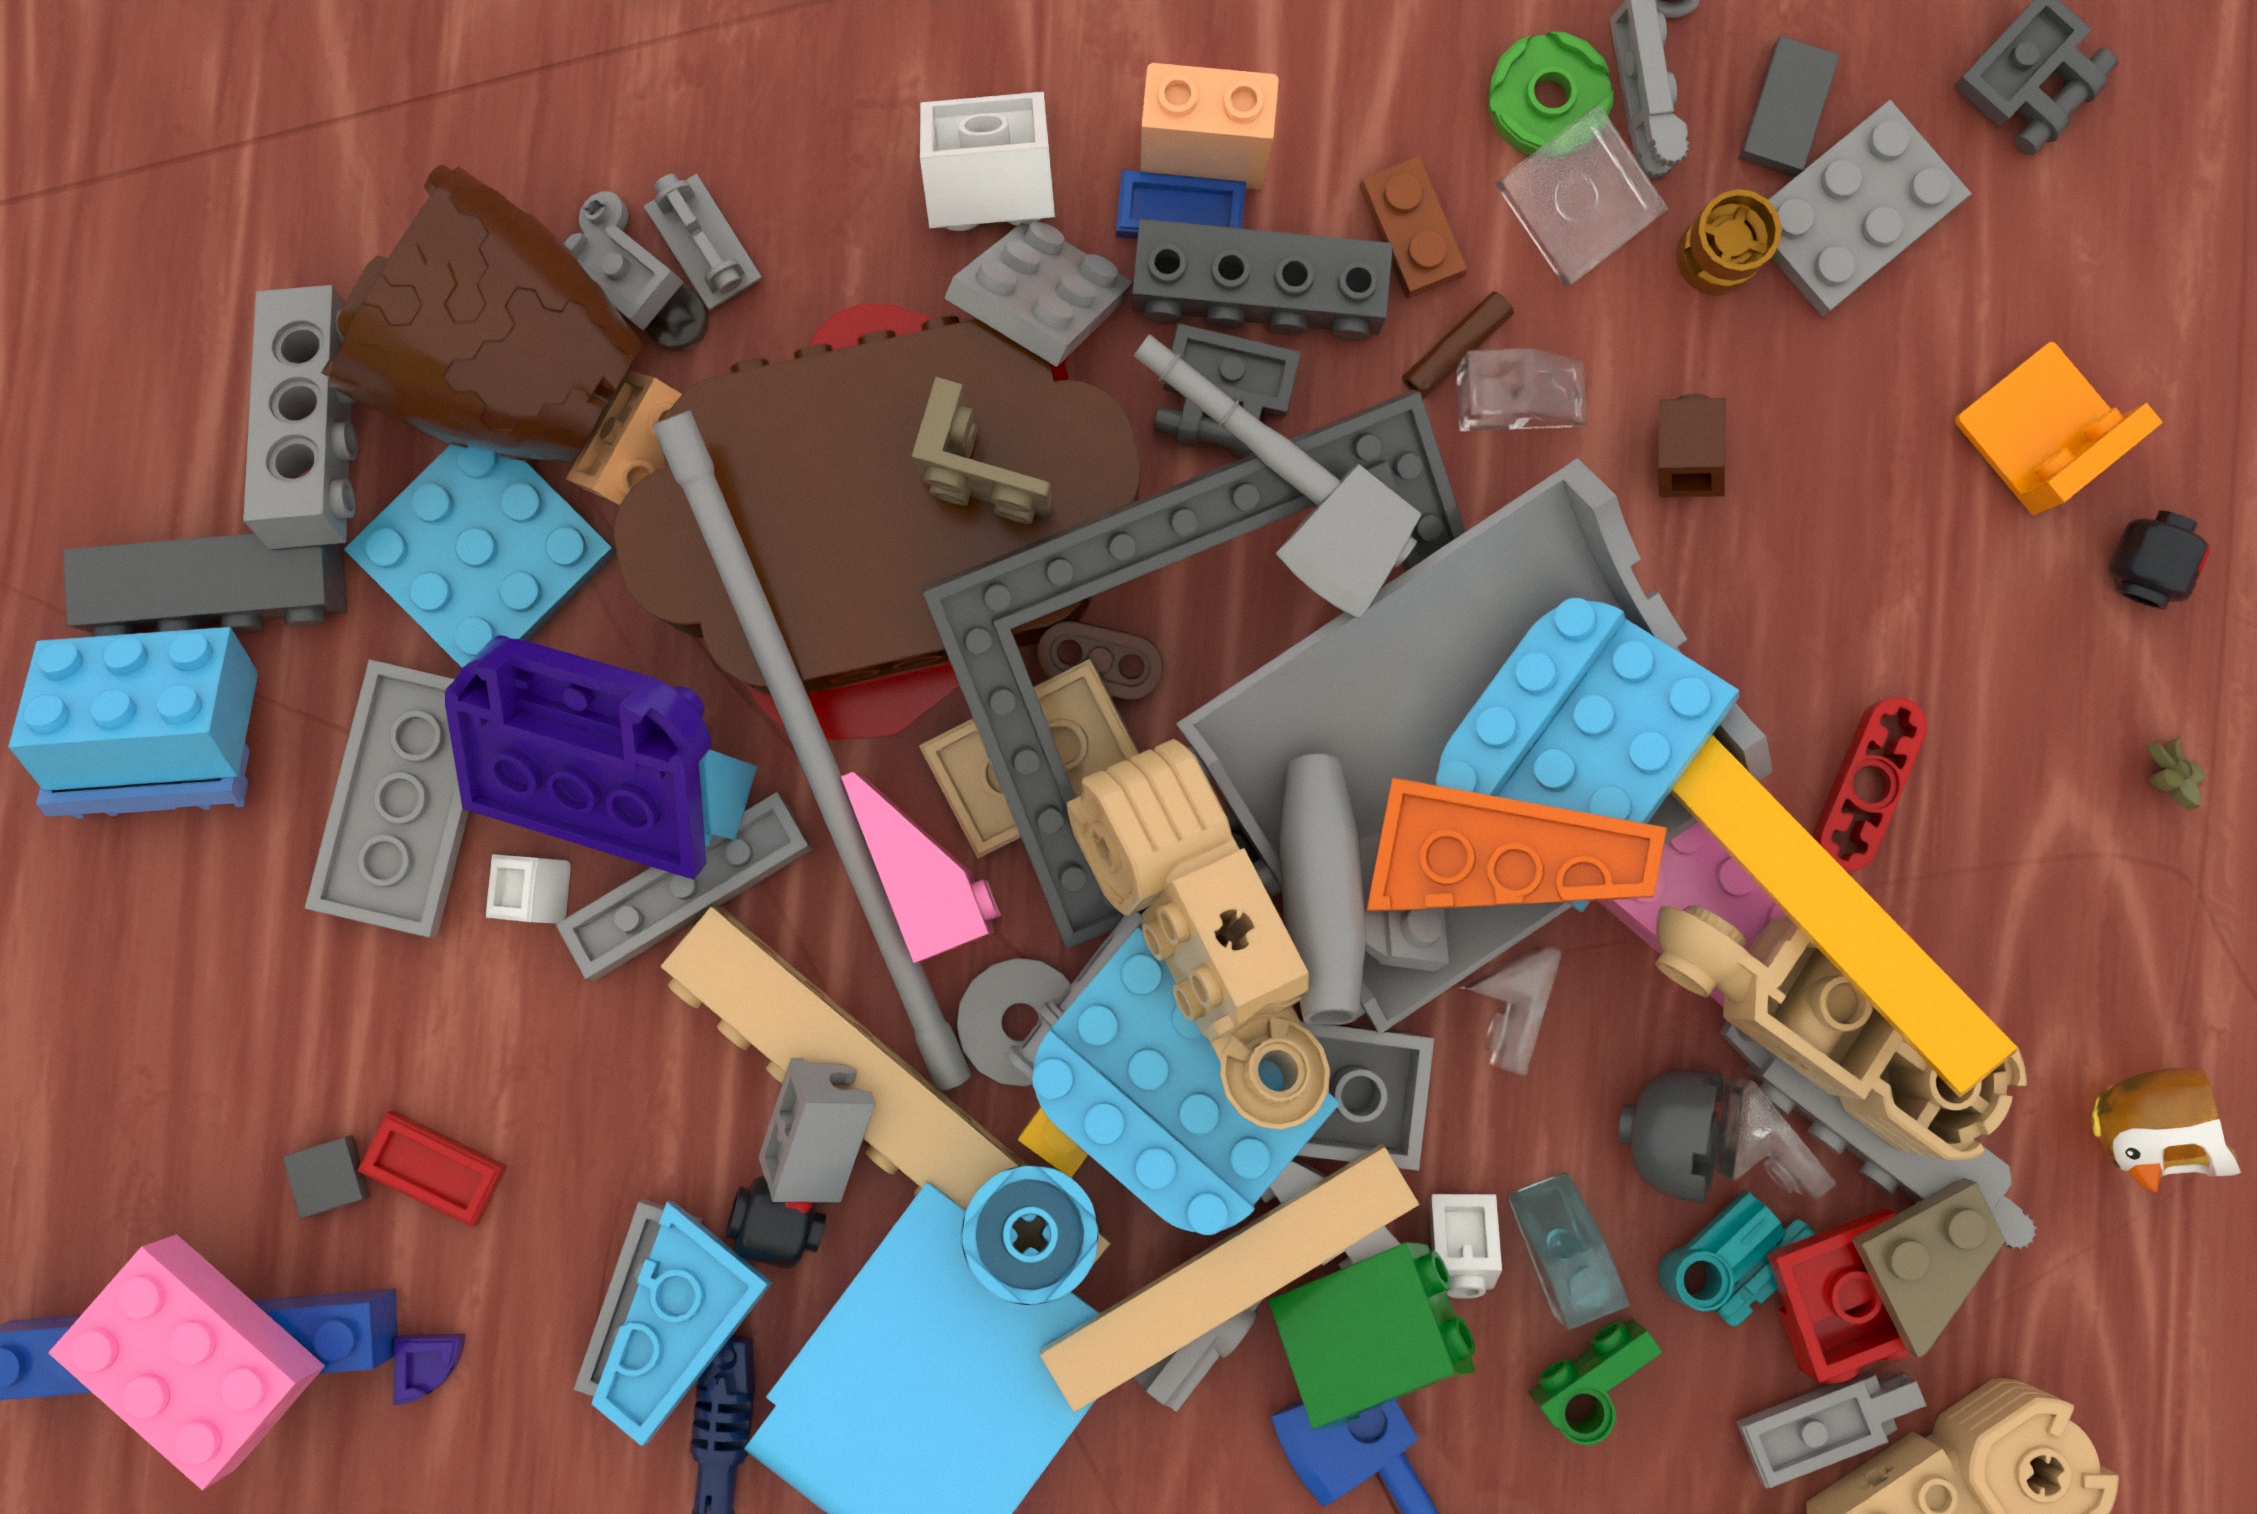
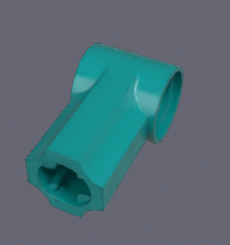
[1658,1190,1787,1311]

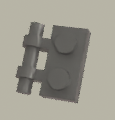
[1954,0,2118,155]
[1153,323,1301,458]

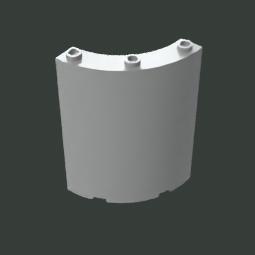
[1176,458,1773,1034]

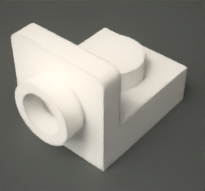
[1429,1194,1502,1299]

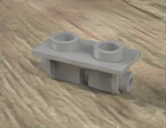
[644,173,763,311]

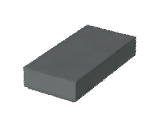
[1738,36,1840,177]

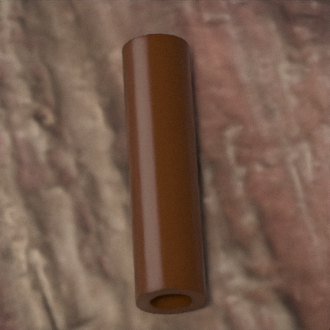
[1402,291,1514,399]

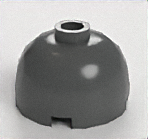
[1618,1069,1724,1204]

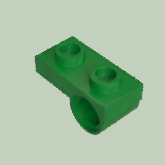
[1528,1319,1663,1445]

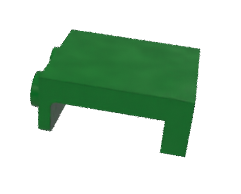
[1268,1242,1475,1430]

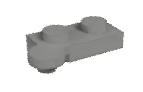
[564,191,683,331]

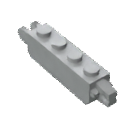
[1719,1021,2037,1250]

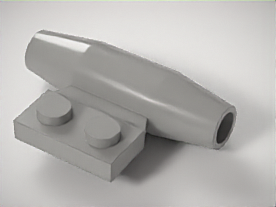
[1279,754,1449,1026]

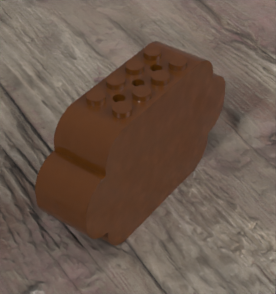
[614,316,1140,696]

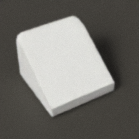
[486,854,571,924]

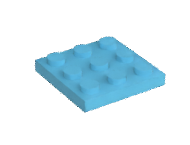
[344,444,617,668]

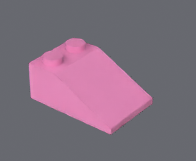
[841,772,1002,963]

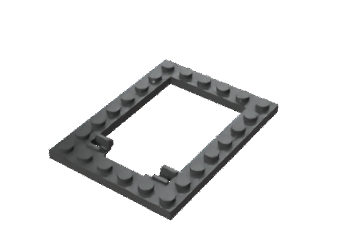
[920,390,1465,949]

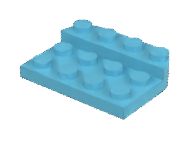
[1436,598,1740,913]
[1032,927,1340,1235]

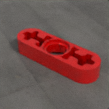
[1812,697,1927,871]

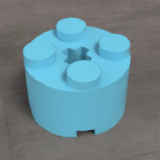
[961,1165,1098,1305]

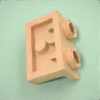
[566,370,682,506]

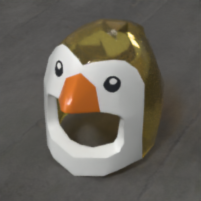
[2091,1068,2241,1194]

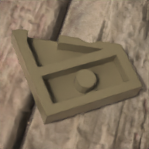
[1851,1178,2006,1358]

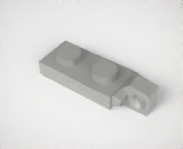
[1736,1372,1927,1489]

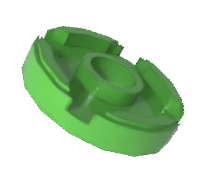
[1488,32,1613,158]

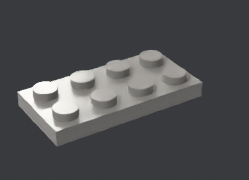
[305,659,469,938]

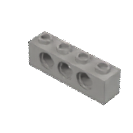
[243,285,358,549]

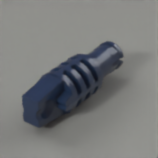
[690,1335,755,1514]

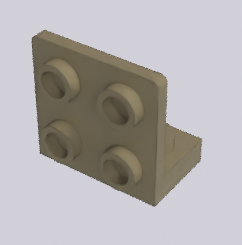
[912,377,1053,524]

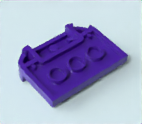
[445,635,712,880]

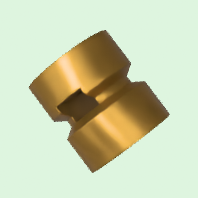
[1676,189,1782,296]

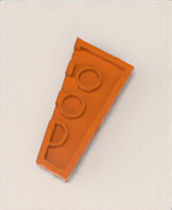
[1366,778,1667,912]

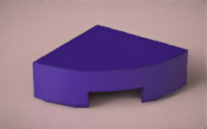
[393,1334,465,1405]

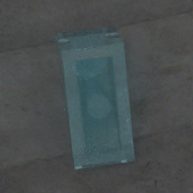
[1507,1172,1630,1330]

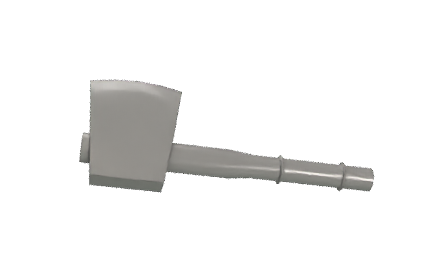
[1133,334,1422,619]

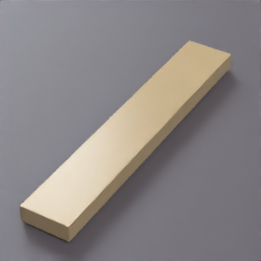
[1039,1143,1420,1412]

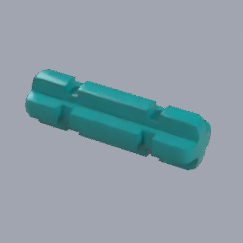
[1714,1219,1816,1327]

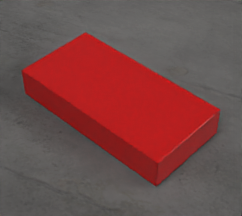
[357,1111,507,1227]

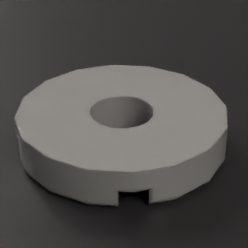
[957,958,1071,1087]

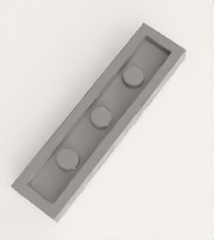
[556,792,813,982]

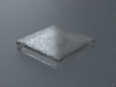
[1494,105,1669,286]

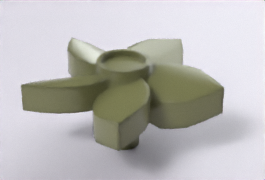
[2147,737,2206,810]

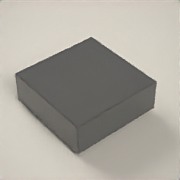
[283,1135,370,1219]

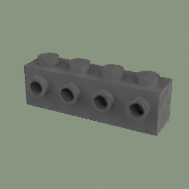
[1132,219,1393,341]

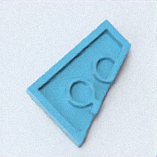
[591,1201,773,1446]

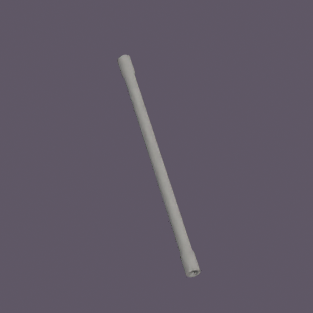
[652,410,971,1091]

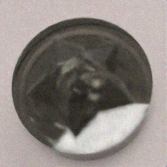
[645,285,709,352]

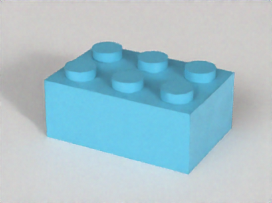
[8,627,258,791]

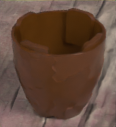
[321,164,643,463]

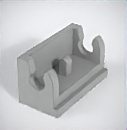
[759,1058,875,1202]

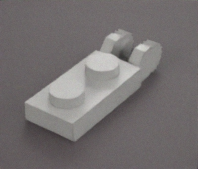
[1609,0,1690,180]

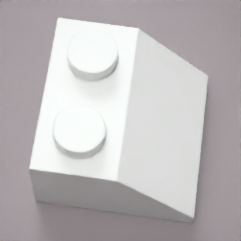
[920,92,1055,231]

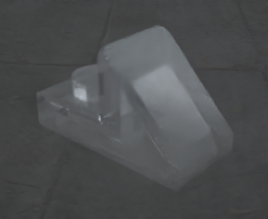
[1460,946,1562,1076]
[1717,1076,1837,1200]

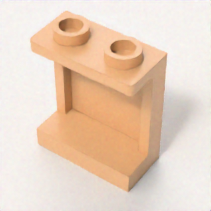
[1140,63,1279,190]

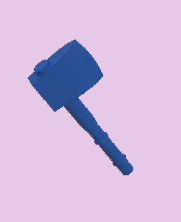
[1271,1399,1439,1514]

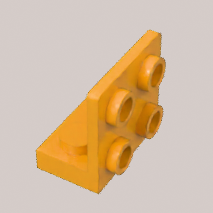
[1955,342,2163,516]

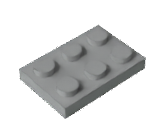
[1769,100,1972,317]
[944,222,1133,367]

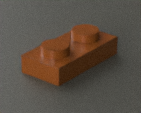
[1359,155,1468,298]

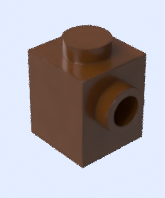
[1658,394,1726,497]

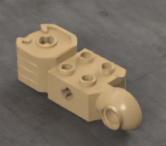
[1067,739,1330,1130]
[1655,905,2027,1160]
[1806,1378,2119,1514]

